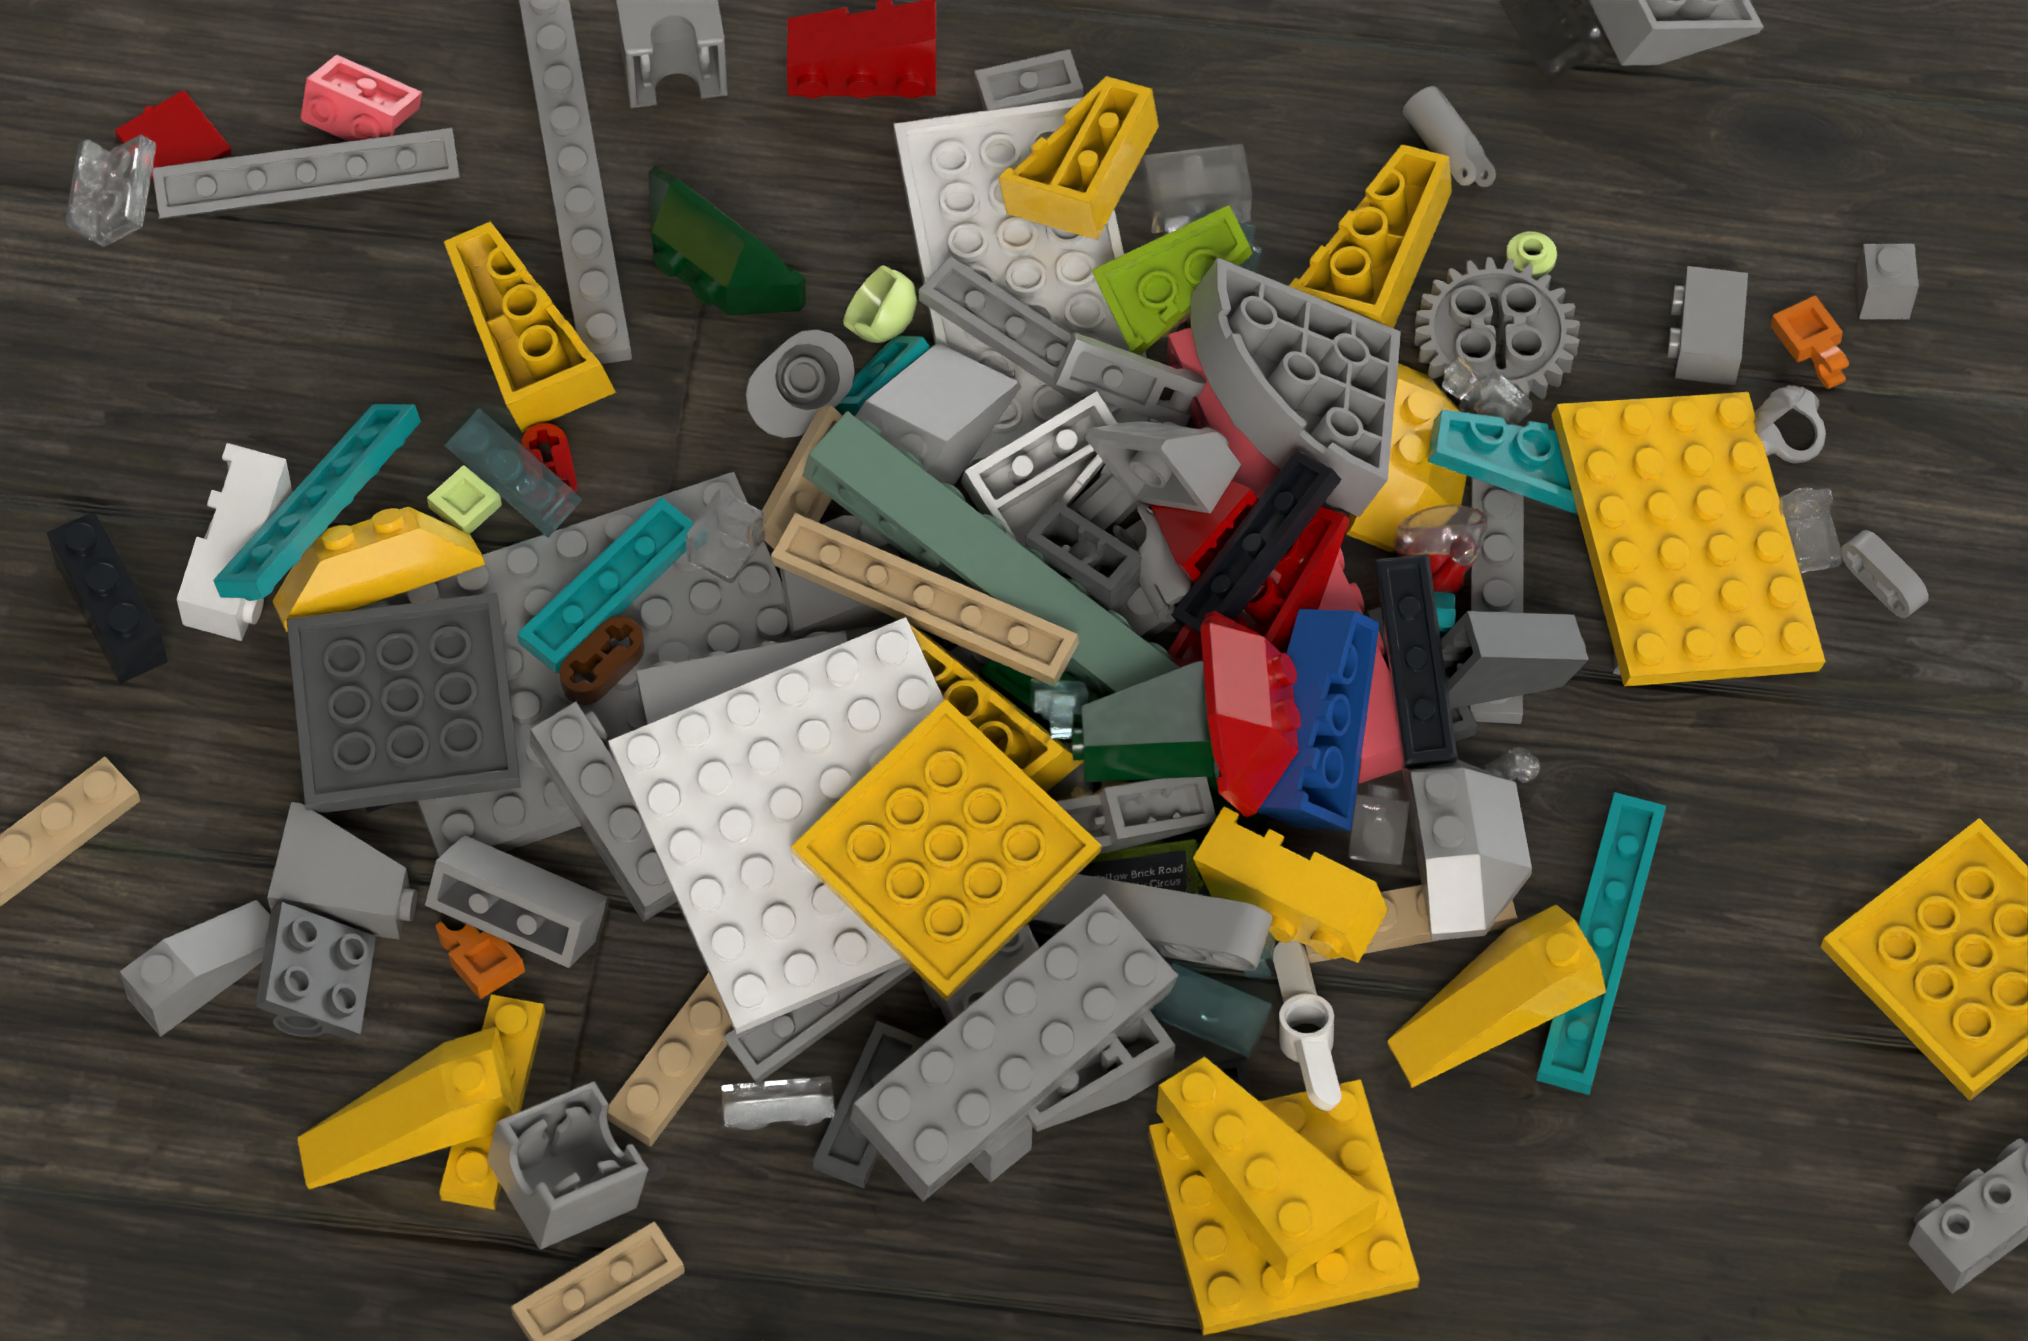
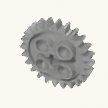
[1414,257,1580,410]

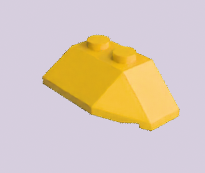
[1346,363,1467,553]
[273,506,485,632]

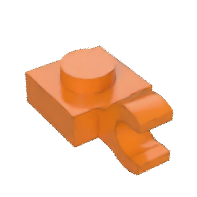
[1771,295,1849,389]

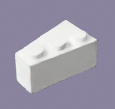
[176,443,293,641]

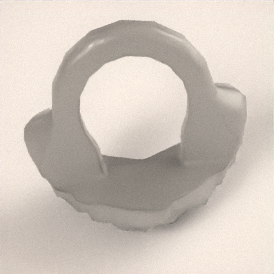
[1754,385,1826,464]

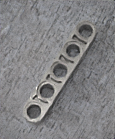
[1028,874,1273,971]

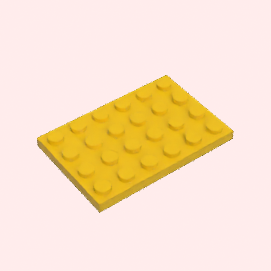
[1551,392,1826,687]

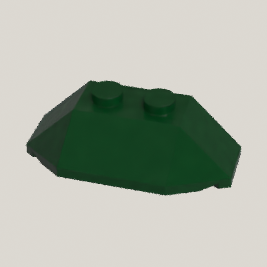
[649,166,806,315]

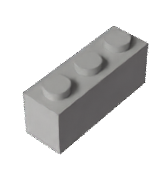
[425,835,607,968]

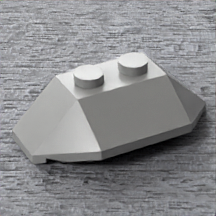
[1402,759,1532,941]

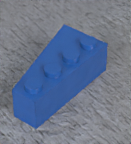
[1257,609,1380,831]

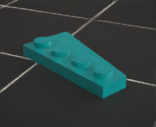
[1428,410,1578,515]

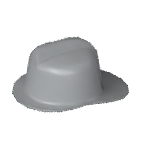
[745,329,855,438]

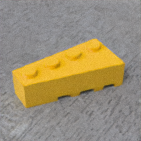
[444,222,616,432]
[909,623,1083,792]

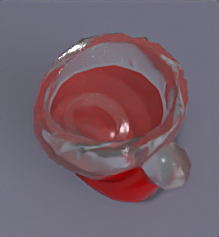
[1393,505,1488,594]

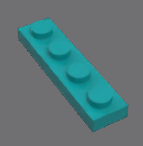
[517,497,701,674]

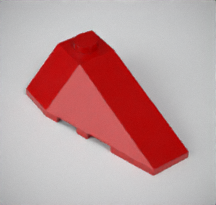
[1168,507,1350,668]

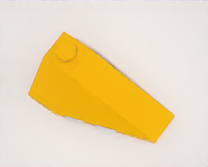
[1387,905,1606,1088]
[297,1027,517,1190]

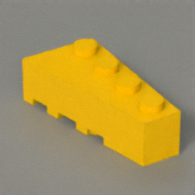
[1289,145,1452,329]
[1156,1057,1379,1283]

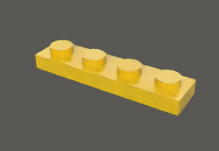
[440,995,545,1210]

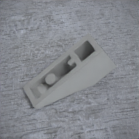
[119,900,270,1037]
[1025,1010,1175,1132]

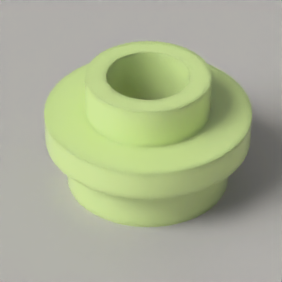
[1506,232,1557,280]

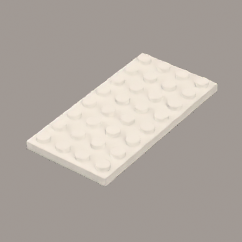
[894,98,1161,471]

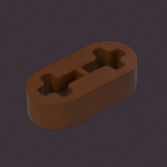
[559,616,645,705]

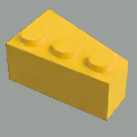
[1193,807,1388,963]

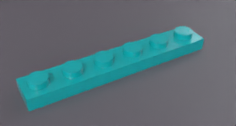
[213,404,421,601]
[1536,792,1666,1095]

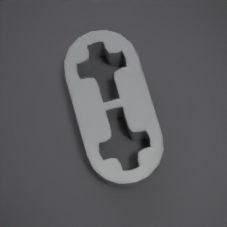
[1841,530,1928,618]

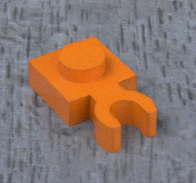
[436,921,525,1000]

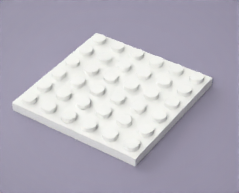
[608,617,944,1034]

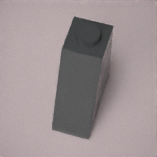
[1441,611,1589,709]

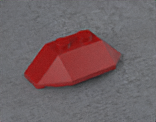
[1200,611,1301,817]

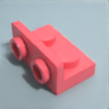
[301,55,422,142]

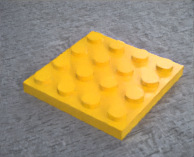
[791,699,1102,1001]
[1820,818,2028,1101]
[1148,1079,1420,1335]

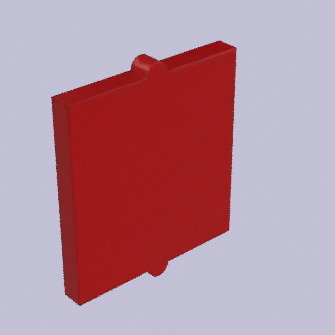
[114,90,232,182]

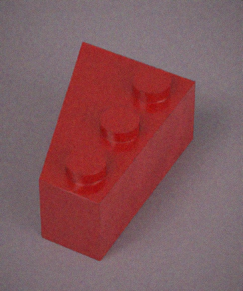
[787,0,936,99]

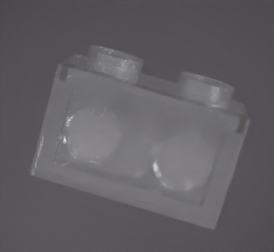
[65,135,156,247]

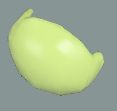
[843,266,917,343]

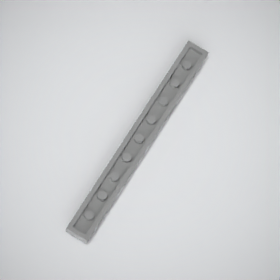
[519,0,632,364]

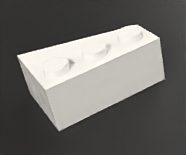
[961,391,1118,547]

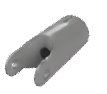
[1402,86,1496,187]
[1112,504,1193,623]

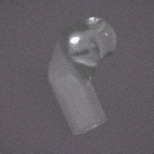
[1483,747,1540,783]

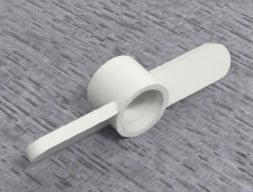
[1272,940,1341,1111]

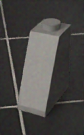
[267,802,417,940]

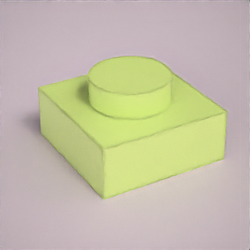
[427,465,502,534]

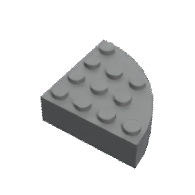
[1191,257,1401,517]

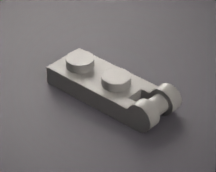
[1054,332,1206,427]

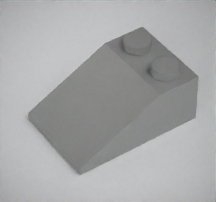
[1589,0,1764,65]
[855,342,1021,486]

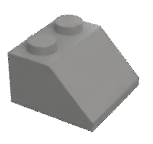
[1084,421,1241,514]
[780,515,900,637]

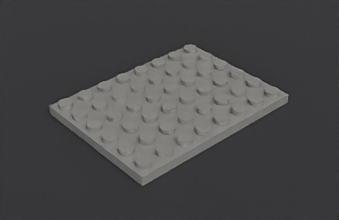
[350,472,804,858]

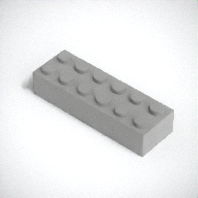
[850,894,1178,1202]

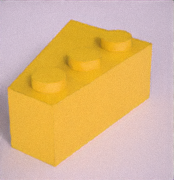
[998,76,1159,240]

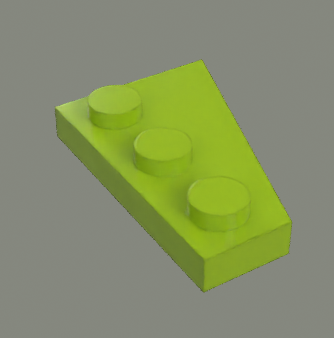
[1091,205,1253,356]

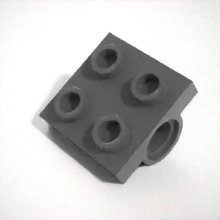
[255,902,376,1041]

